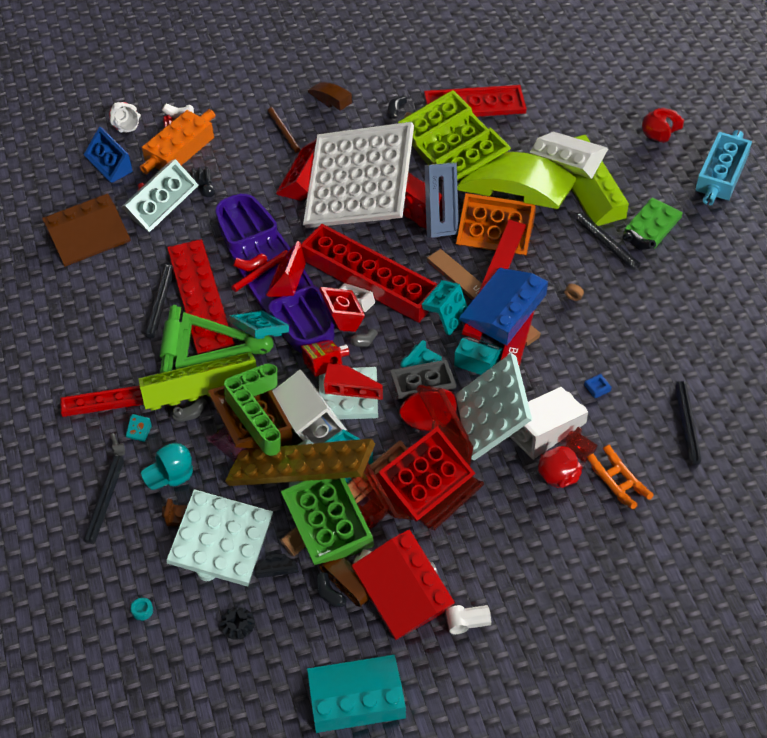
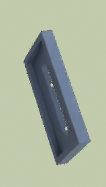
[425,163,459,238]

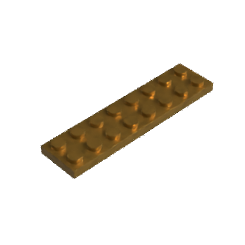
[225,438,375,486]

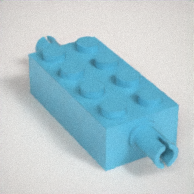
[695,130,752,205]

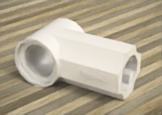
[445,605,491,634]

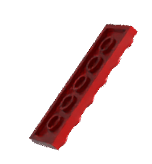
[424,85,527,117]

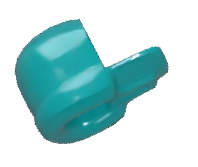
[141,443,193,490]

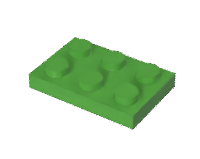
[624,198,683,249]

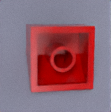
[319,287,365,332]

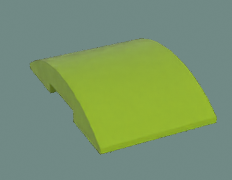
[398,90,511,181]
[457,152,576,209]

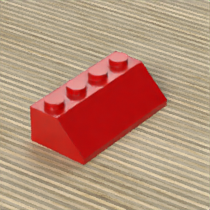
[276,139,317,201]

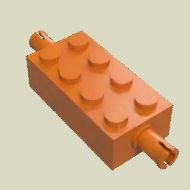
[140,109,215,174]

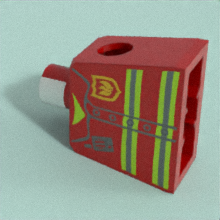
[301,340,350,377]

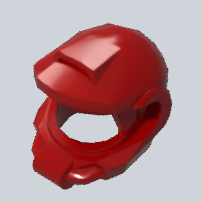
[642,108,684,143]
[538,446,583,488]

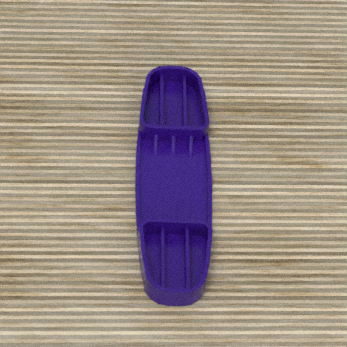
[216,194,335,353]

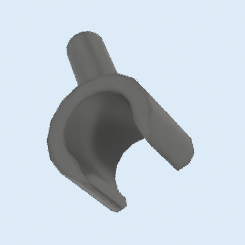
[110,433,125,456]

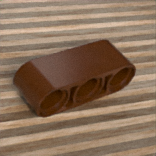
[319,558,370,607]

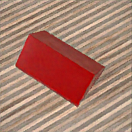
[266,241,306,297]

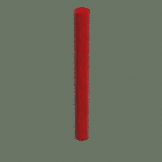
[231,250,288,292]

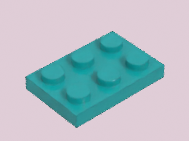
[230,311,289,339]

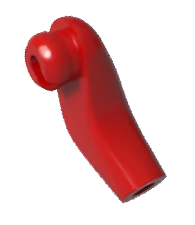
[233,254,268,272]

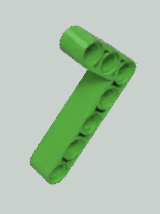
[224,364,281,456]

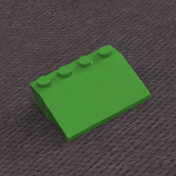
[281,478,374,565]

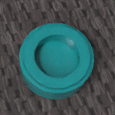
[131,598,153,620]

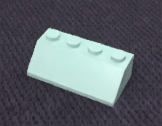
[121,159,199,232]

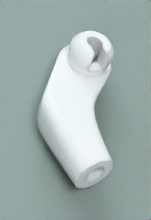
[162,103,194,119]

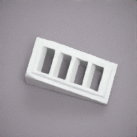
[339,283,375,312]

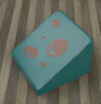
[126,414,152,442]

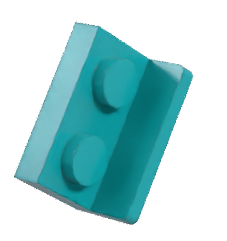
[400,340,442,368]

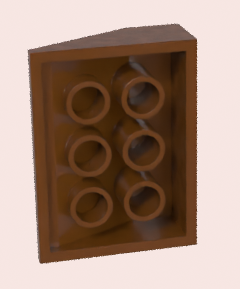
[42,193,131,267]
[208,386,292,449]

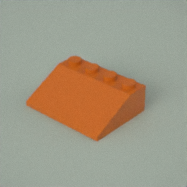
[456,193,536,256]

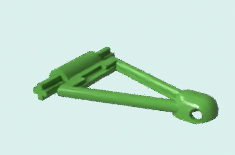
[160,305,274,373]

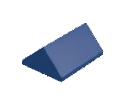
[84,127,133,183]

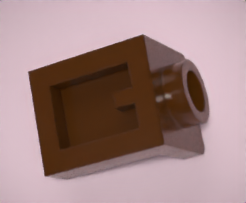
[162,498,188,527]

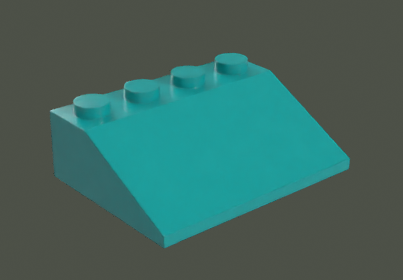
[307,655,406,733]

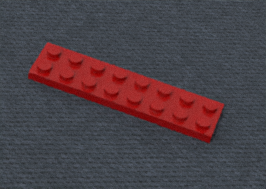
[167,239,235,355]

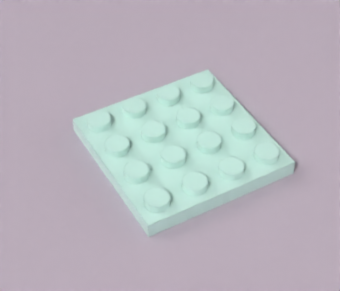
[455,353,532,460]
[167,489,273,587]

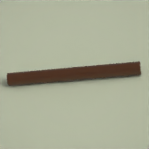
[268,107,301,153]

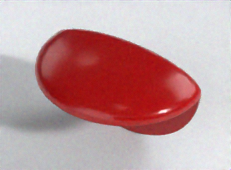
[400,388,457,431]

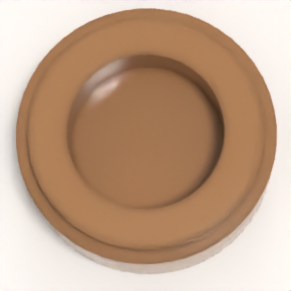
[564,284,584,301]

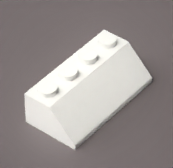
[529,132,608,179]

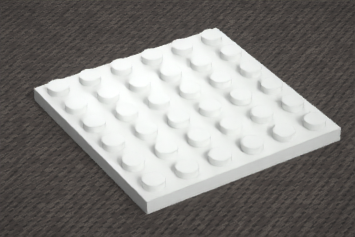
[303,122,414,228]

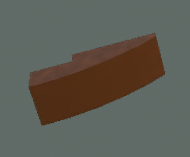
[308,82,352,111]

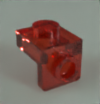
[358,497,388,529]

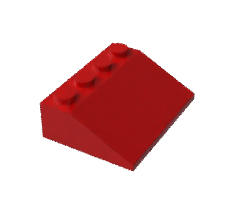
[371,426,476,522]
[351,529,455,641]

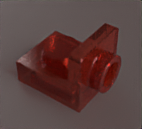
[566,426,598,462]

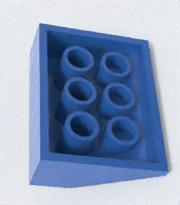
[459,268,548,346]

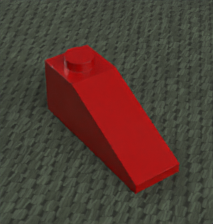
[324,364,383,400]

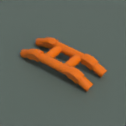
[587,444,654,509]

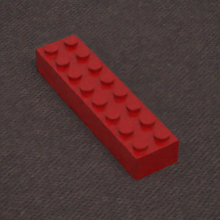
[301,224,438,323]

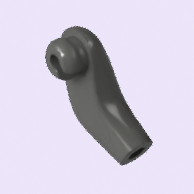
[173,397,207,422]

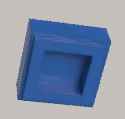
[584,374,612,399]

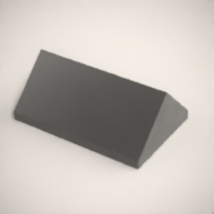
[390,360,456,400]

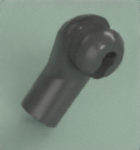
[350,329,378,347]

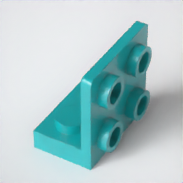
[422,280,467,335]

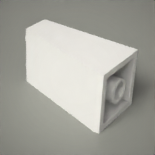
[272,370,347,443]
[509,387,588,460]

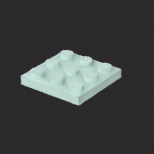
[319,367,378,419]

